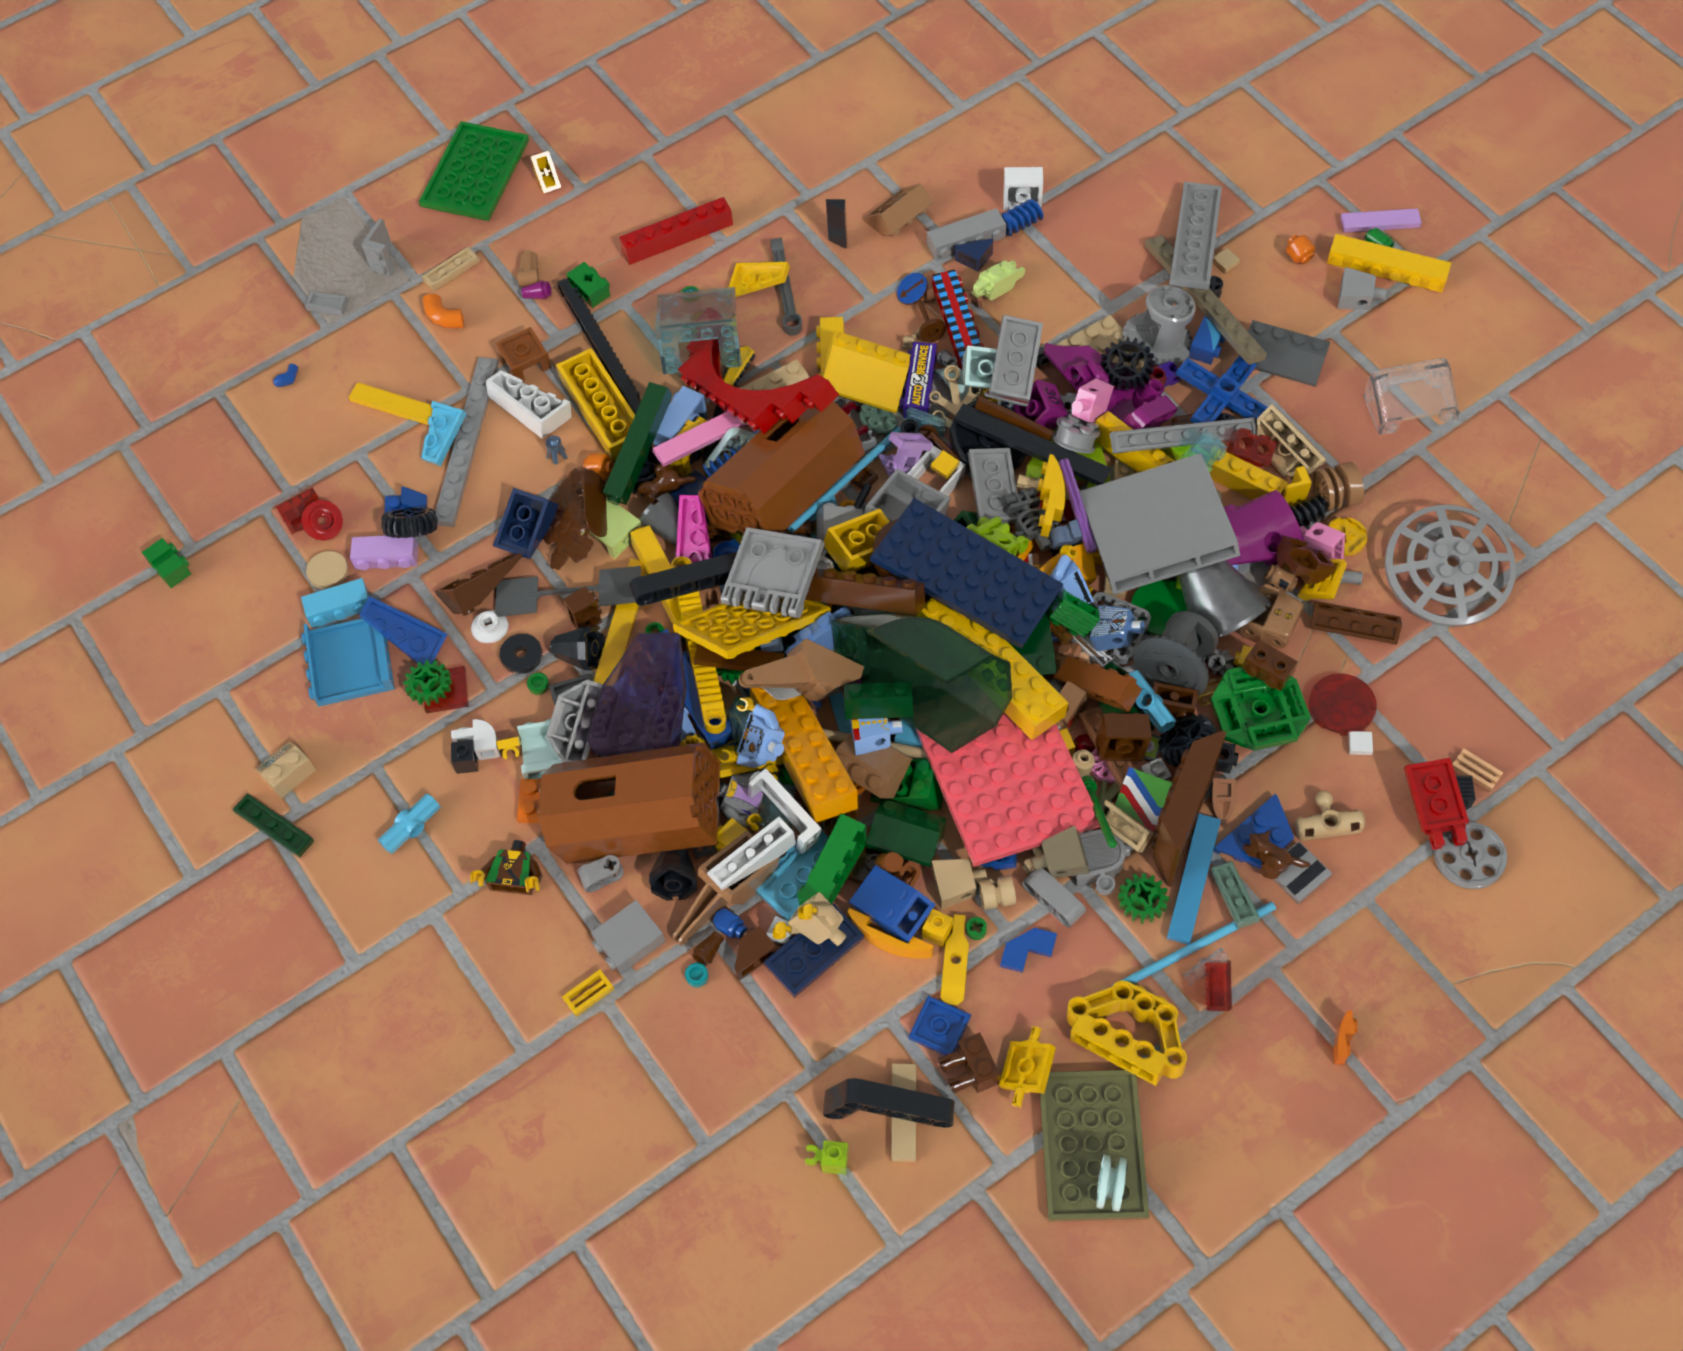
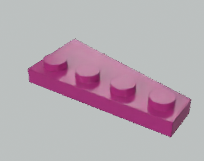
[676,495,712,567]

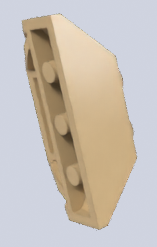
[1257,404,1327,477]

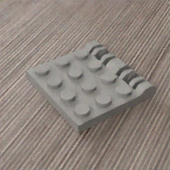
[721,527,825,618]

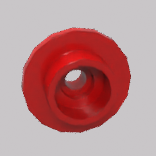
[301,500,343,541]

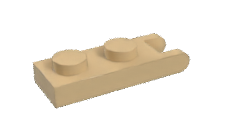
[1103,799,1154,852]

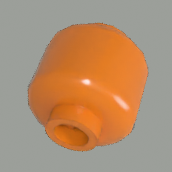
[1286,235,1315,264]
[583,453,614,480]

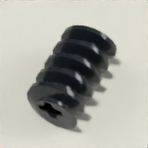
[1289,494,1327,527]

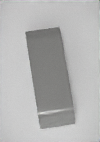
[1022,869,1086,928]

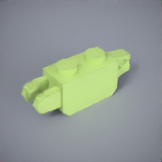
[971,260,1026,301]

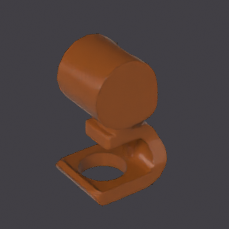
[875,852,921,887]

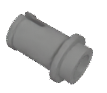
[937,350,957,367]
[1340,571,1363,585]

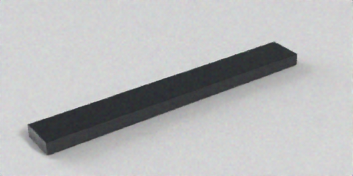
[953,404,1112,485]

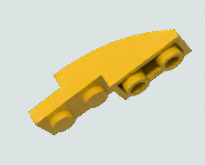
[1037,454,1065,537]

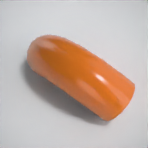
[422,294,465,329]

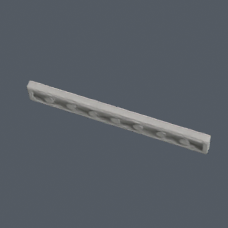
[1110,417,1257,454]

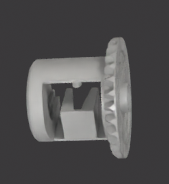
[1122,285,1196,366]

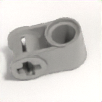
[577,855,624,893]

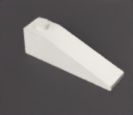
[707,817,796,891]

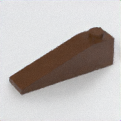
[435,553,522,616]

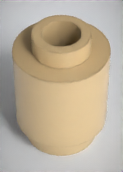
[1072,750,1095,778]

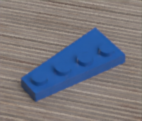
[359,596,448,665]

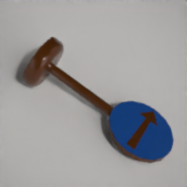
[897,273,946,343]

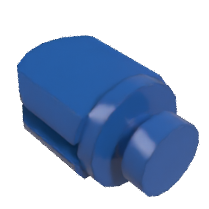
[713,908,748,939]

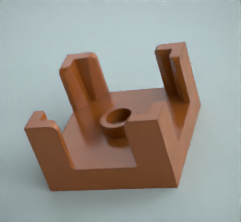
[496,327,552,381]

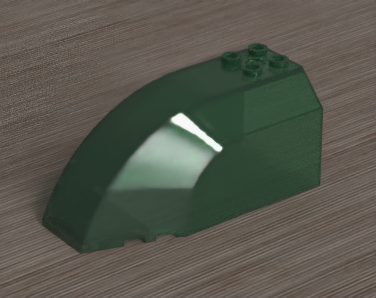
[831,613,1012,753]

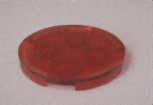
[1308,673,1377,736]

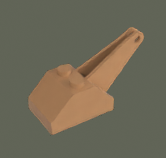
[739,638,864,701]
[672,831,780,946]

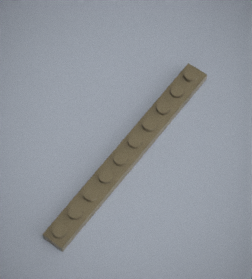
[1145,235,1267,365]

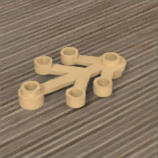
[929,365,981,429]

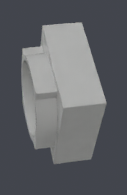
[864,469,950,522]

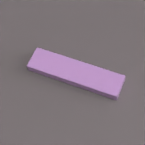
[1340,208,1421,233]

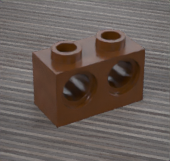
[563,586,602,629]

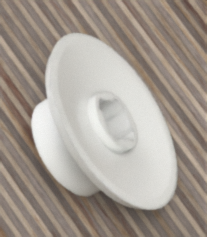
[471,610,509,643]

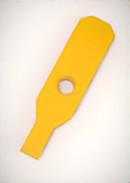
[940,914,969,1006]

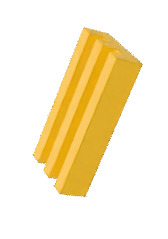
[562,969,614,1017]

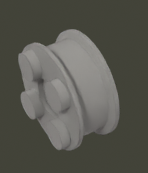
[1052,414,1101,453]

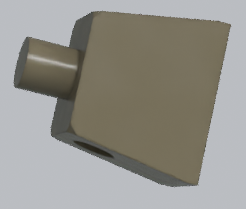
[1032,826,1090,878]

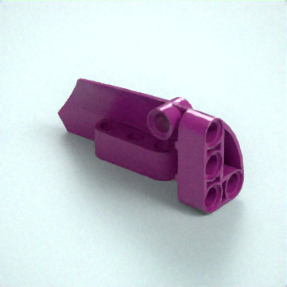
[1043,343,1178,430]
[1224,490,1304,566]

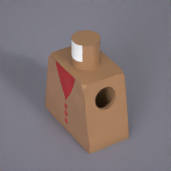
[1056,681,1087,731]

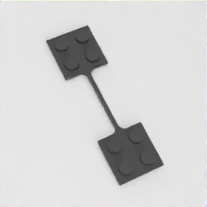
[495,566,641,617]

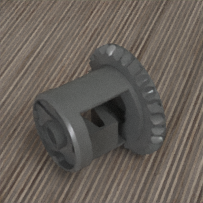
[1133,611,1218,695]

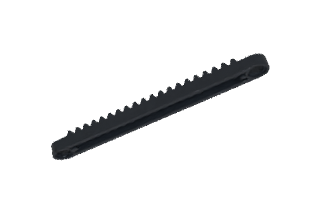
[557,278,641,414]

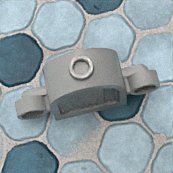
[1073,829,1130,895]

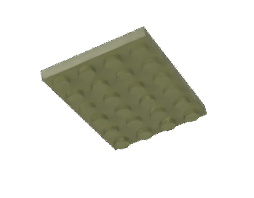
[1040,1070,1149,1222]

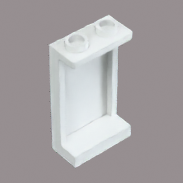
[748,769,821,855]

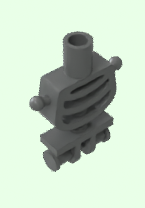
[1002,488,1059,552]

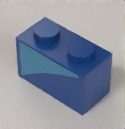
[1189,316,1226,365]

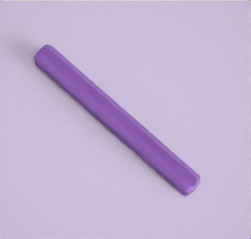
[1058,458,1097,553]

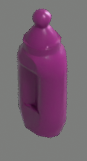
[1087,358,1109,384]

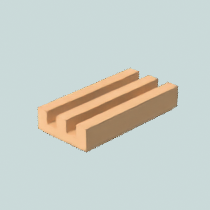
[1452,748,1503,792]

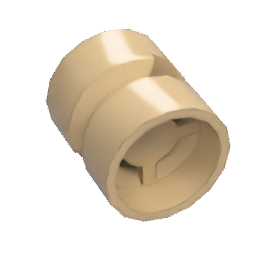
[978,875,1016,910]

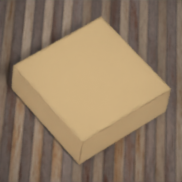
[1213,248,1240,273]

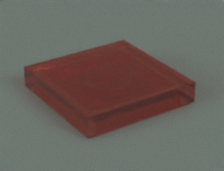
[424,666,469,714]

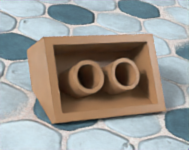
[863,183,933,236]
[835,734,912,798]

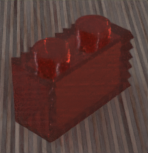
[1204,960,1232,1011]

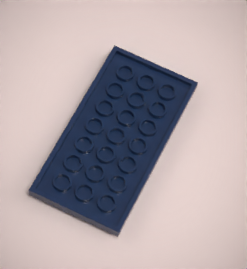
[870,498,1063,649]

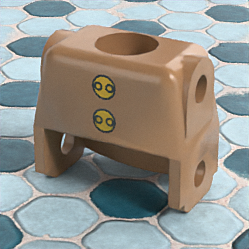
[1240,584,1304,648]

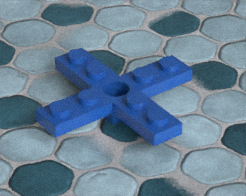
[1175,355,1268,425]

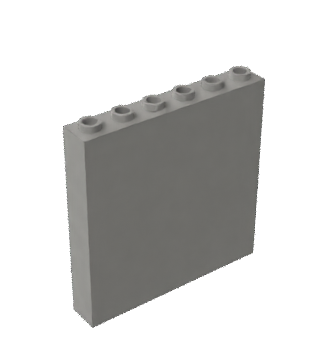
[1079,453,1240,595]

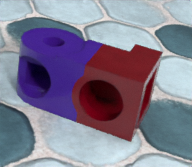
[1144,362,1181,387]

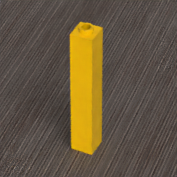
[630,525,686,641]

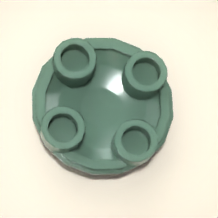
[859,404,898,433]

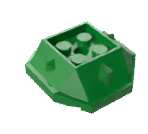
[1210,666,1311,751]

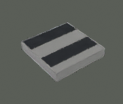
[1273,841,1332,904]

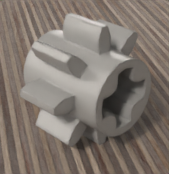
[1207,649,1235,676]

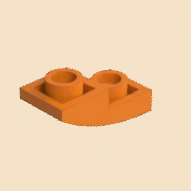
[1333,1010,1358,1065]

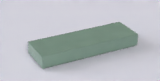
[1210,861,1260,929]

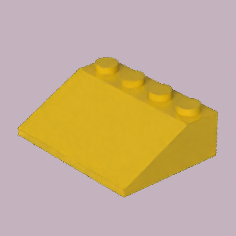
[822,330,911,414]

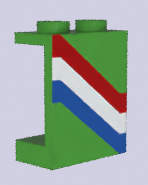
[1115,767,1173,834]

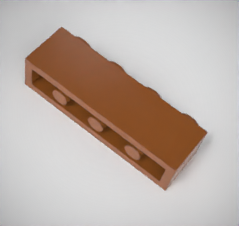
[1054,656,1142,712]

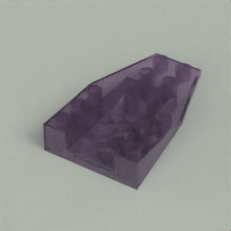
[586,633,687,755]

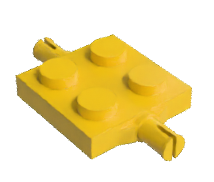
[999,1026,1056,1108]

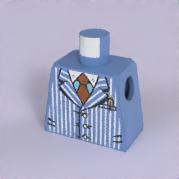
[1090,605,1145,651]

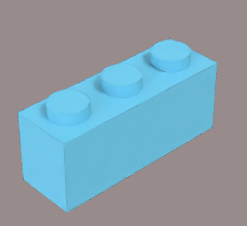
[301,578,370,628]

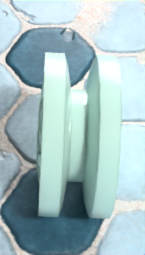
[1096,1154,1127,1212]

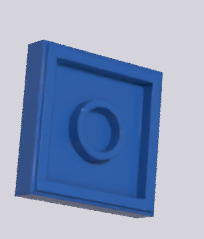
[908,995,971,1056]

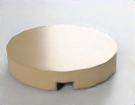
[306,551,349,590]

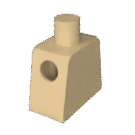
[932,859,987,909]

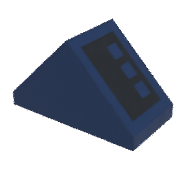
[955,238,993,272]

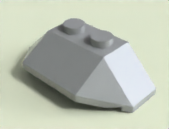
[546,680,608,763]

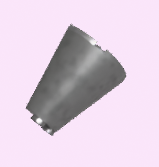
[1178,560,1271,637]

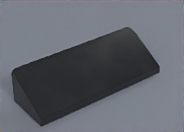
[826,199,848,248]

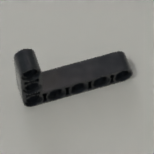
[823,1078,955,1128]

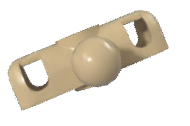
[1294,790,1365,841]

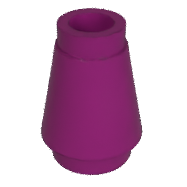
[521,280,552,299]

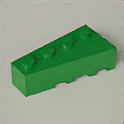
[797,813,867,906]

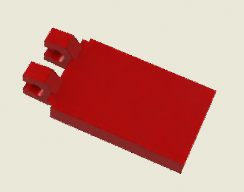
[1404,758,1469,851]

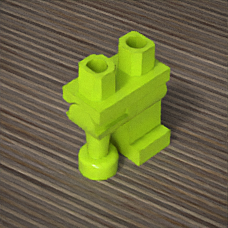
[966,516,1029,556]

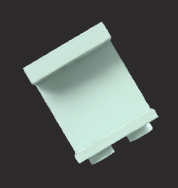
[517,719,562,779]

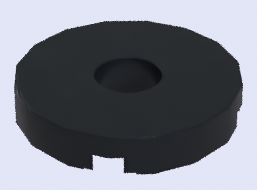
[499,634,543,674]

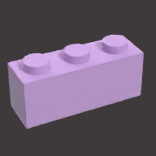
[350,536,419,570]

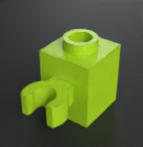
[805,1141,849,1175]

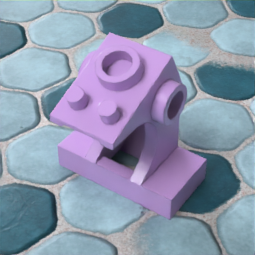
[879,432,933,477]

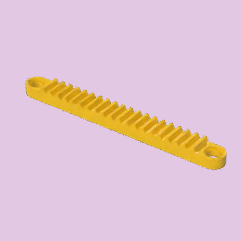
[671,556,726,734]

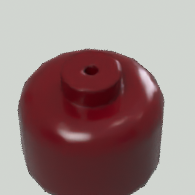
[1073,734,1096,753]

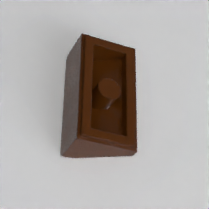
[926,430,960,461]

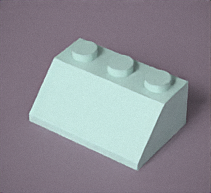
[962,346,997,389]

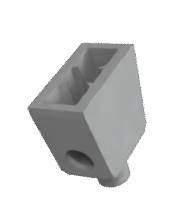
[1337,267,1386,310]

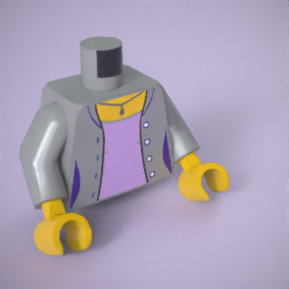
[719,765,779,831]

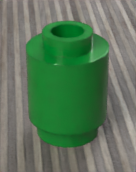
[1364,227,1395,248]

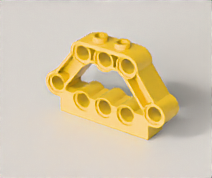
[1066,980,1187,1086]

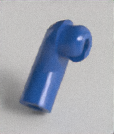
[273,364,298,387]

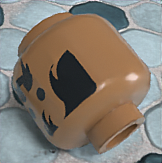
[1263,564,1297,593]

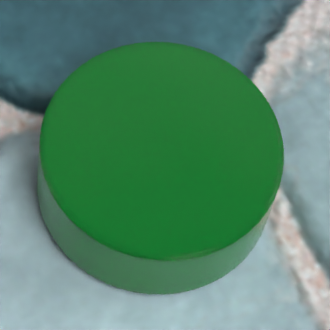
[527,672,550,695]

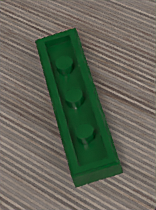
[232,793,314,858]

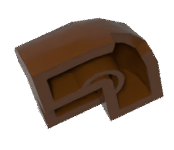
[1277,535,1336,584]

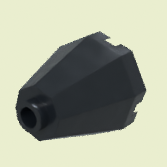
[550,625,605,671]
[649,849,697,901]

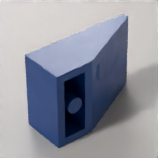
[848,865,936,943]

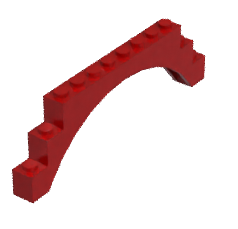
[677,310,839,434]

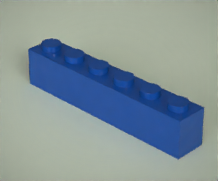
[645,629,735,750]

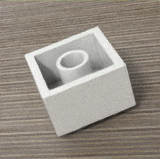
[1003,167,1043,211]

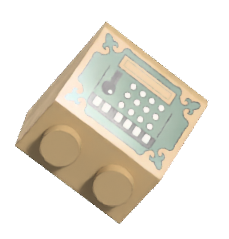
[254,742,316,799]

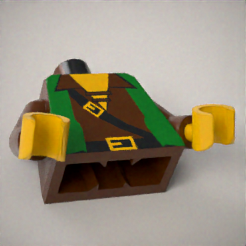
[470,840,542,895]

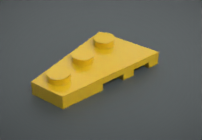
[726,262,790,299]

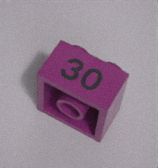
[1013,379,1068,431]

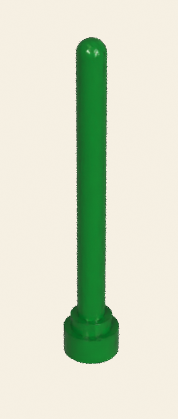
[1082,776,1117,848]

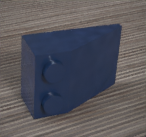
[493,488,559,559]

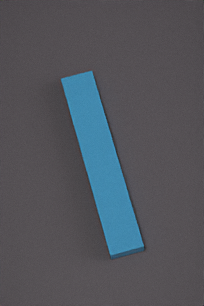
[1167,814,1221,945]

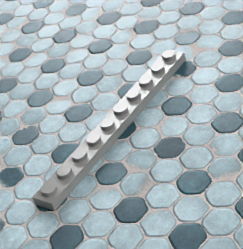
[436,357,499,527]

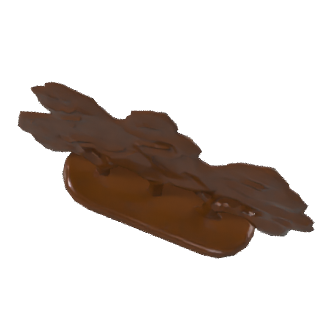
[543,468,607,570]

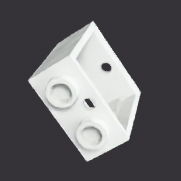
[907,445,966,496]

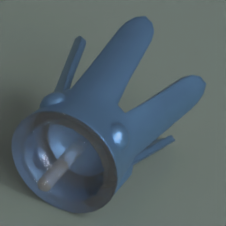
[545,436,567,465]

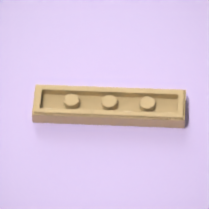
[891,1064,916,1162]

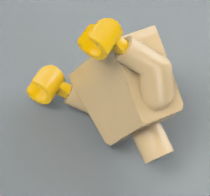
[773,892,846,946]

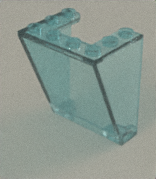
[655,287,742,374]

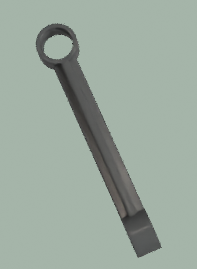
[770,237,803,336]

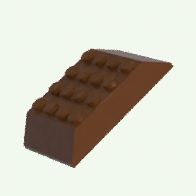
[1151,731,1227,887]

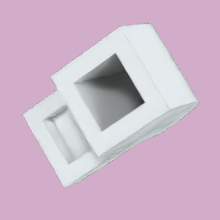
[451,719,501,760]

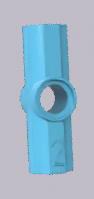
[1129,670,1176,733]
[378,793,441,854]

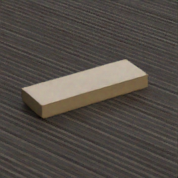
[422,247,480,291]

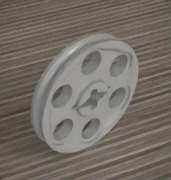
[1434,822,1507,889]

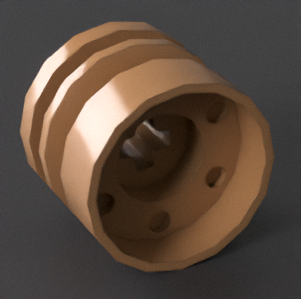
[1312,462,1364,512]

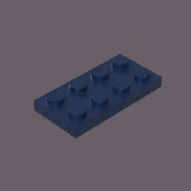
[764,903,864,998]

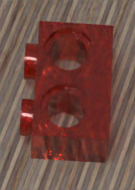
[1226,428,1277,469]

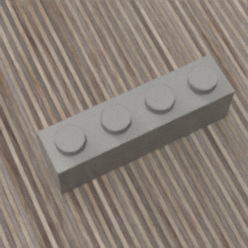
[927,208,1006,261]

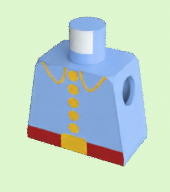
[850,718,903,755]

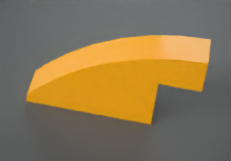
[1039,543,1103,586]

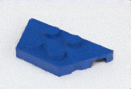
[1213,794,1294,869]

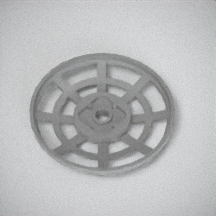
[1384,505,1516,627]

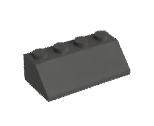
[1248,320,1330,387]

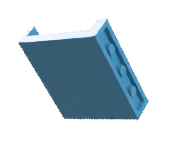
[301,619,395,707]

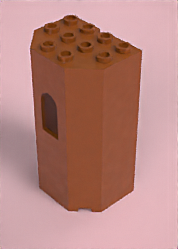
[698,401,865,534]
[537,742,721,864]

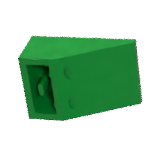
[870,758,943,811]

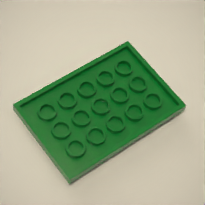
[419,121,529,221]

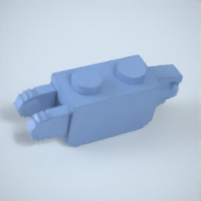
[785,607,857,656]

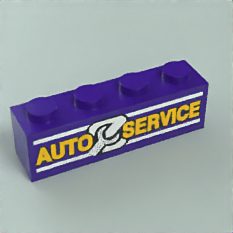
[900,342,937,420]

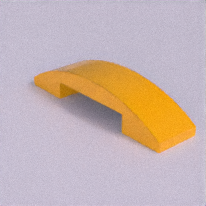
[847,908,934,959]

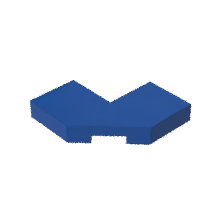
[1000,928,1057,973]

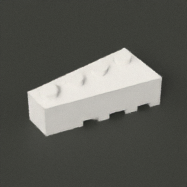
[486,370,572,439]

